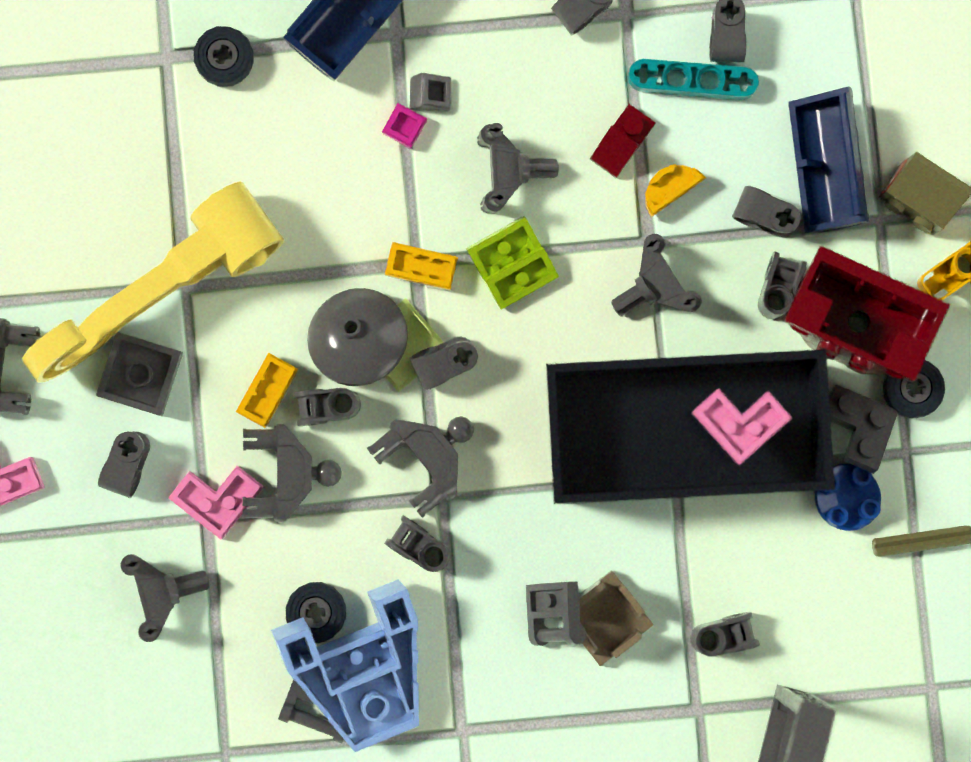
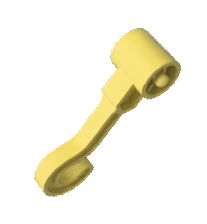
[22,181,284,383]

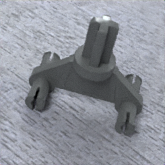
[477,123,559,213]
[611,234,702,317]
[120,554,210,642]

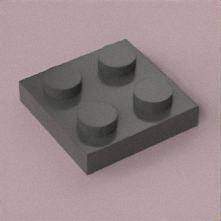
[96,332,183,417]

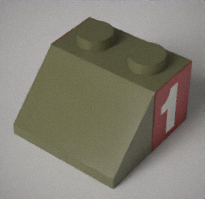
[878,152,971,234]

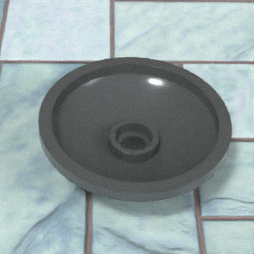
[307,288,408,386]

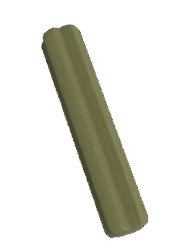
[872,525,971,557]

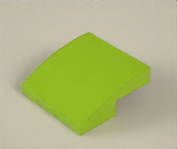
[466,216,559,310]

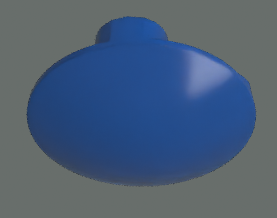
[814,464,881,531]

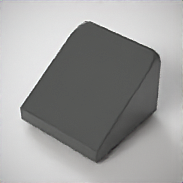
[409,72,451,111]

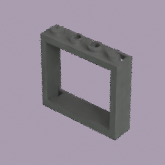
[758,684,837,762]

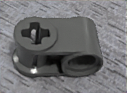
[551,0,613,36]
[709,0,746,62]
[732,185,801,237]
[757,251,807,320]
[410,336,478,390]
[294,388,361,427]
[98,431,150,498]
[384,515,450,572]
[690,611,760,657]

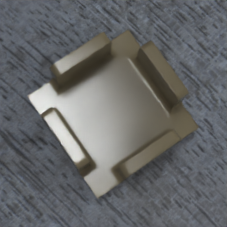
[579,570,654,666]

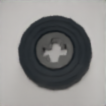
[194,26,254,87]
[883,360,945,418]
[285,582,346,643]

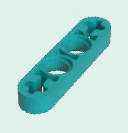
[628,59,759,100]

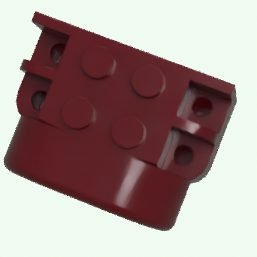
[784,245,951,382]

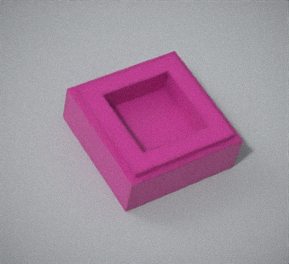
[382,103,427,150]

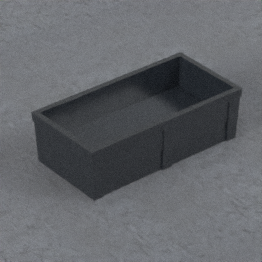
[546,349,835,504]

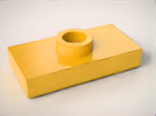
[385,242,458,291]
[236,353,299,428]

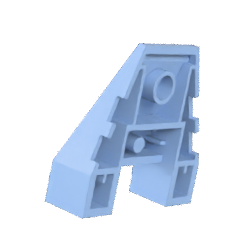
[271,579,419,752]

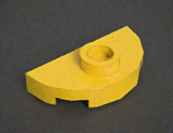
[645,164,706,218]

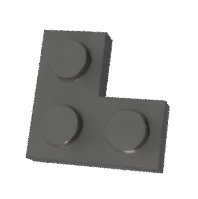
[829,384,898,474]

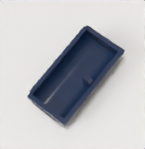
[283,0,403,81]
[788,86,870,234]

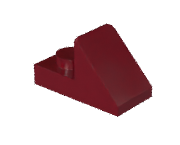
[589,104,656,179]

